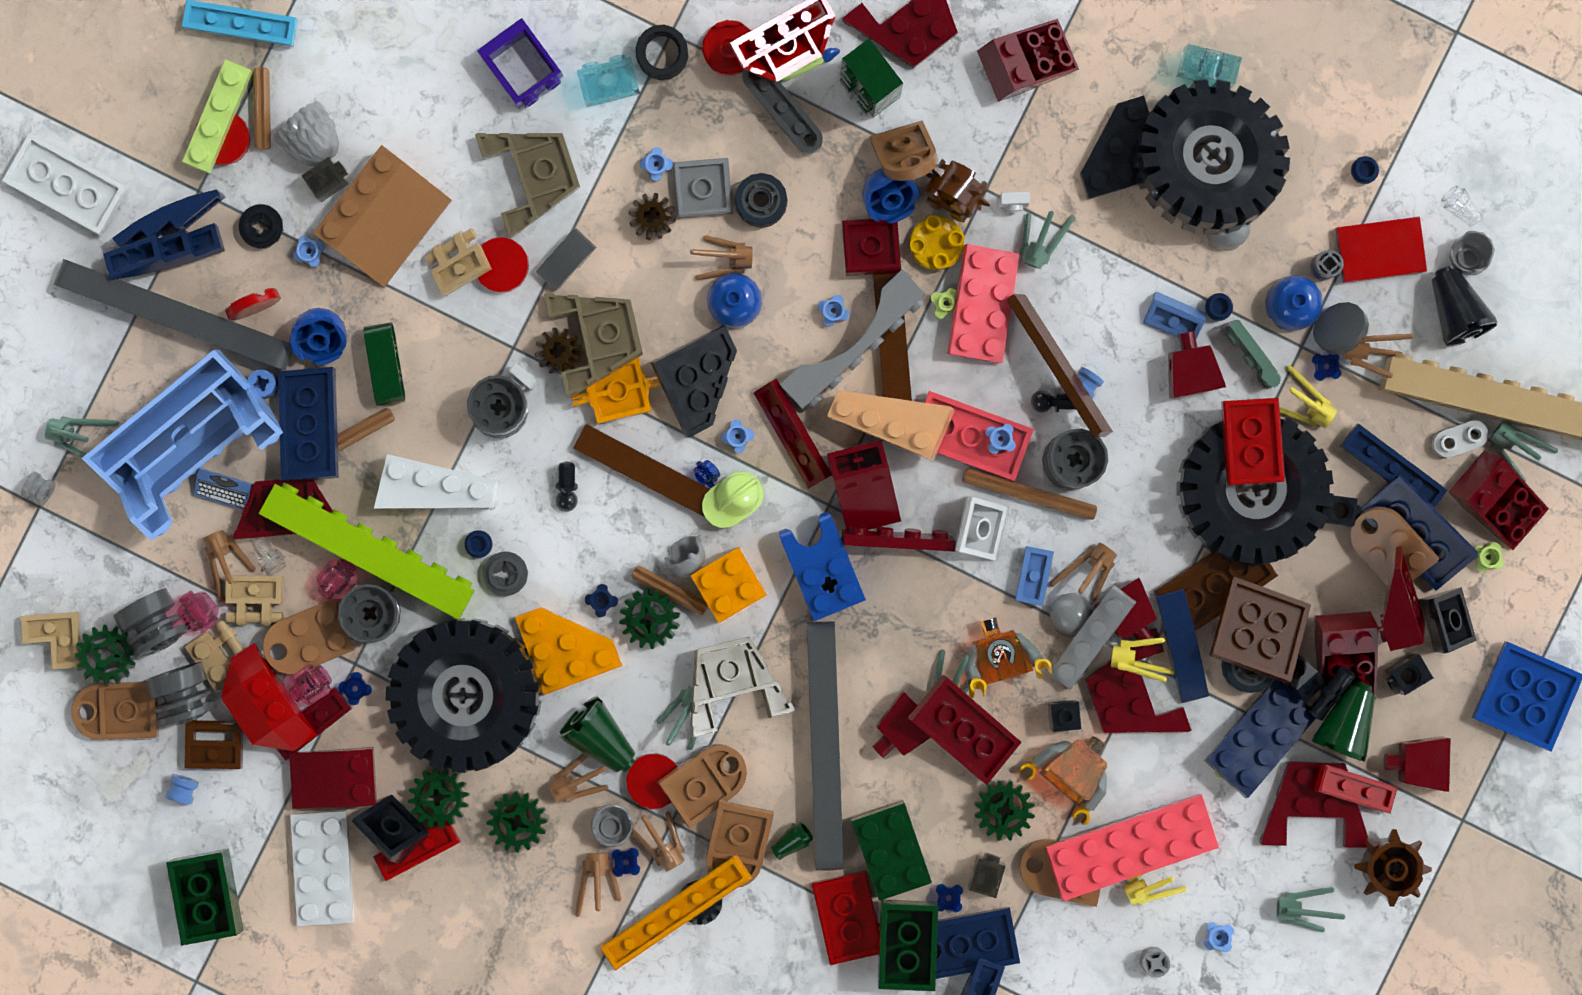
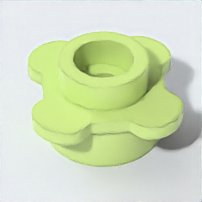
[931,288,957,319]
[1474,542,1504,572]

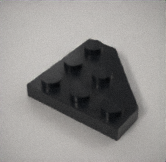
[1080,95,1149,200]
[650,326,737,438]

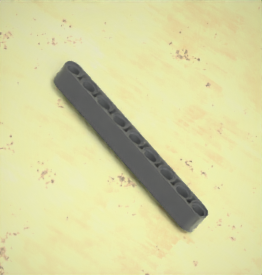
[53,259,293,371]
[807,621,844,871]

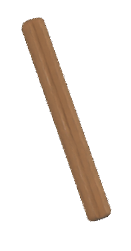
[963,468,1097,520]

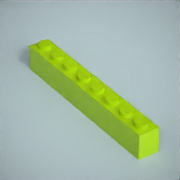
[259,483,475,619]

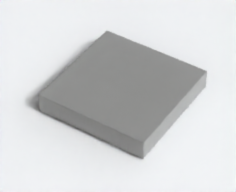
[673,158,733,219]

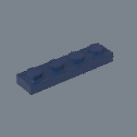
[1340,423,1448,508]

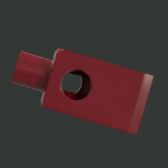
[1168,331,1226,398]
[1092,578,1157,649]
[872,691,930,759]
[1383,736,1451,792]

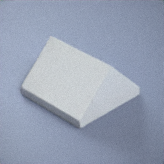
[955,496,1008,561]

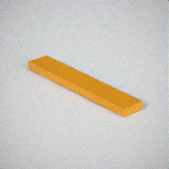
[600,854,752,971]

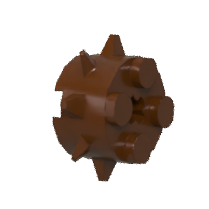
[923,159,991,223]
[1354,829,1432,907]

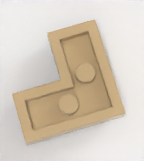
[21,612,82,670]

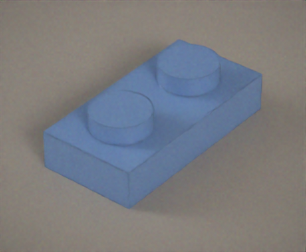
[1015,546,1054,606]

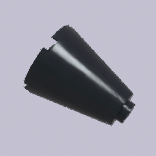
[1432,266,1498,347]

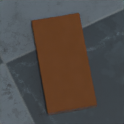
[1154,553,1278,631]

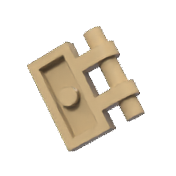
[425,228,492,296]
[225,575,284,626]
[185,620,246,693]

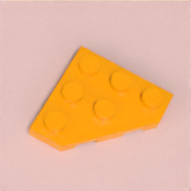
[515,607,623,695]

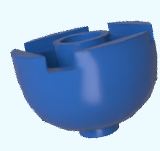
[862,168,920,223]
[707,273,762,329]
[1265,275,1323,331]
[290,308,347,365]

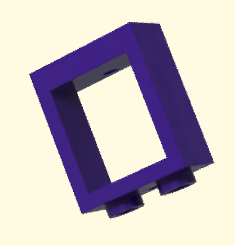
[477,18,564,109]

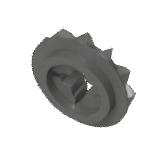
[483,551,528,596]

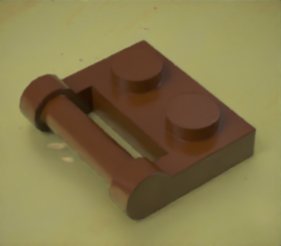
[185,719,244,769]

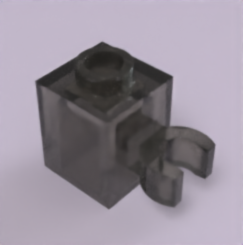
[301,157,349,202]
[967,852,1006,898]

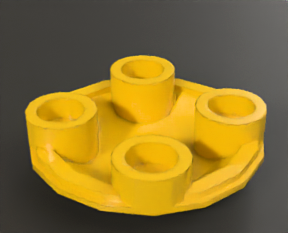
[910,215,965,270]

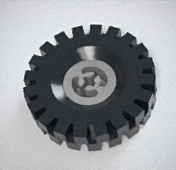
[1133,79,1290,235]
[1177,418,1334,565]
[385,618,542,773]

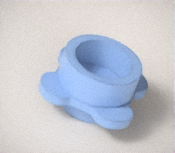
[640,147,673,181]
[293,235,325,267]
[818,295,850,327]
[721,420,754,453]
[986,424,1016,454]
[1204,922,1234,952]

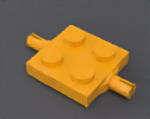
[571,357,661,424]

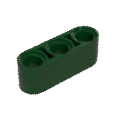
[363,322,405,406]

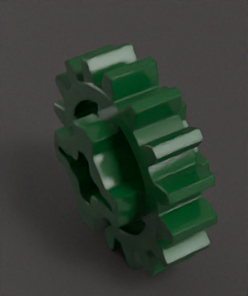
[619,588,681,649]
[75,625,136,687]
[408,768,470,828]
[974,780,1035,841]
[486,791,548,853]

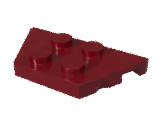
[233,479,333,540]

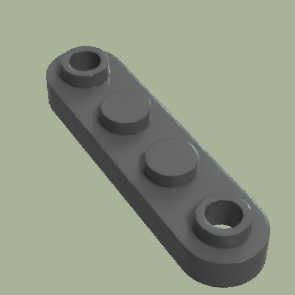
[742,69,823,154]

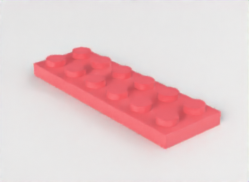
[1044,794,1219,901]

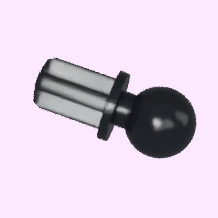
[1031,390,1075,412]
[556,461,578,512]

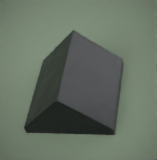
[1419,587,1477,654]
[352,794,430,864]

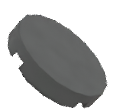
[1313,302,1369,355]

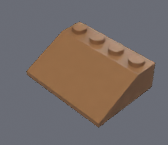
[313,145,452,288]

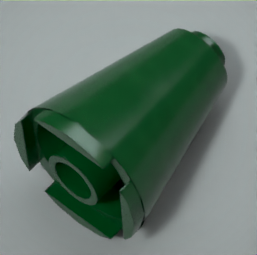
[1311,681,1376,762]
[559,696,635,773]

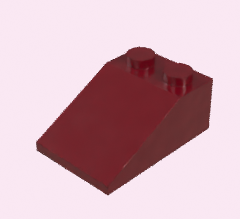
[1379,546,1425,651]
[289,747,377,809]

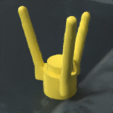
[1280,365,1337,428]
[1111,638,1175,682]
[1123,874,1187,906]

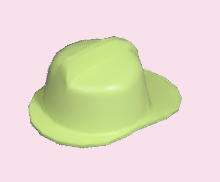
[702,472,764,528]

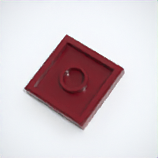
[842,219,901,276]

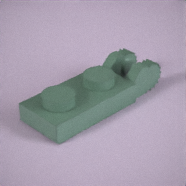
[1225,320,1281,389]

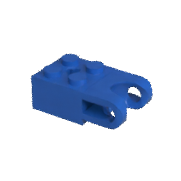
[779,511,866,621]

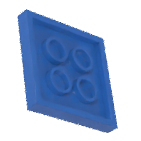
[1472,641,1582,752]

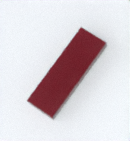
[277,687,353,761]

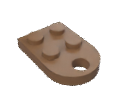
[870,120,938,181]
[1350,507,1439,586]
[263,599,355,675]
[72,682,159,740]
[657,744,747,828]
[706,800,774,888]
[1019,839,1101,907]

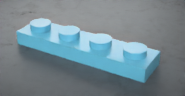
[182,0,298,47]

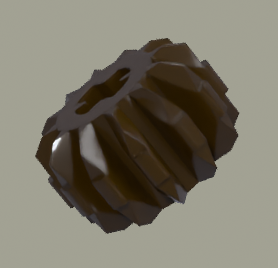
[629,193,676,241]
[535,328,582,374]

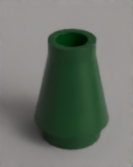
[771,822,813,860]

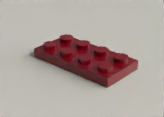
[908,675,1022,785]

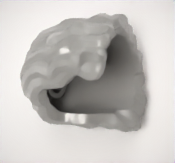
[274,101,339,166]

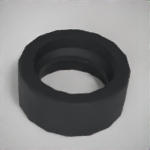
[635,24,689,80]

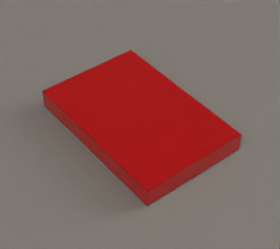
[1335,217,1427,283]
[1221,398,1285,486]
[811,870,879,965]

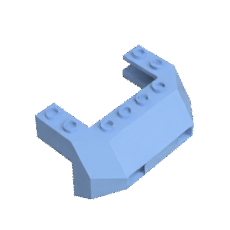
[82,350,283,541]

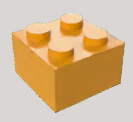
[690,547,767,623]

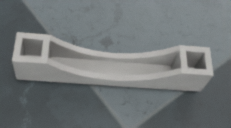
[780,269,926,409]

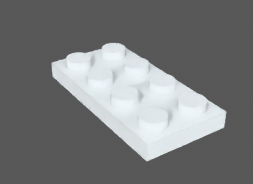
[2,133,129,236]
[290,810,354,926]

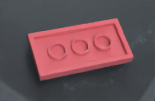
[947,244,1020,364]
[925,391,1034,481]

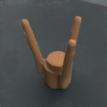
[690,235,753,280]
[1345,334,1414,378]
[203,530,256,602]
[1050,542,1117,601]
[549,753,608,803]
[631,811,685,872]
[575,852,622,917]

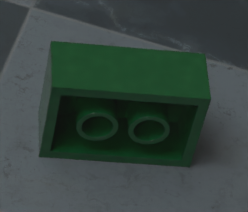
[839,38,903,118]
[851,800,932,901]
[166,848,244,946]
[877,899,938,991]

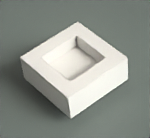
[999,192,1030,212]
[509,362,539,390]

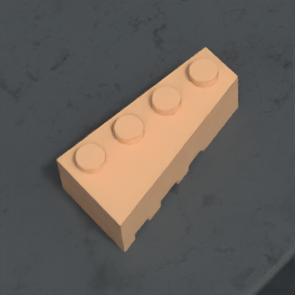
[827,390,955,462]

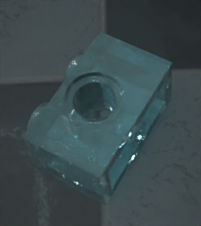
[1176,44,1242,89]
[577,55,641,107]

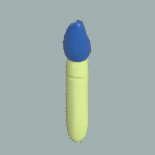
[779,48,840,81]

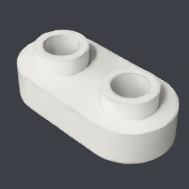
[1432,420,1488,458]

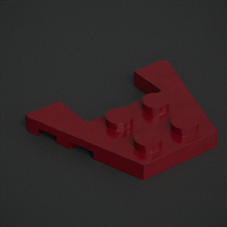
[842,0,958,68]
[1085,628,1192,733]
[1260,761,1368,848]

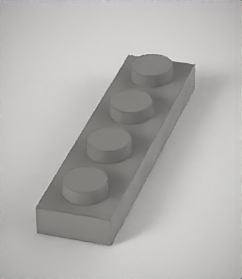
[1049,585,1136,690]

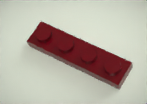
[754,379,832,489]
[841,525,956,552]

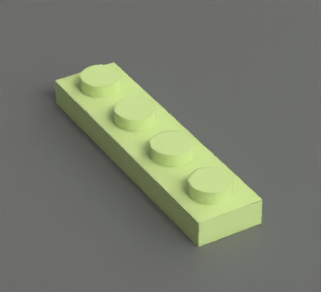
[182,59,253,174]

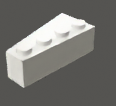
[374,454,500,509]

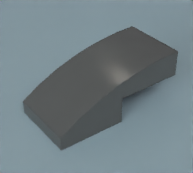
[536,229,597,291]

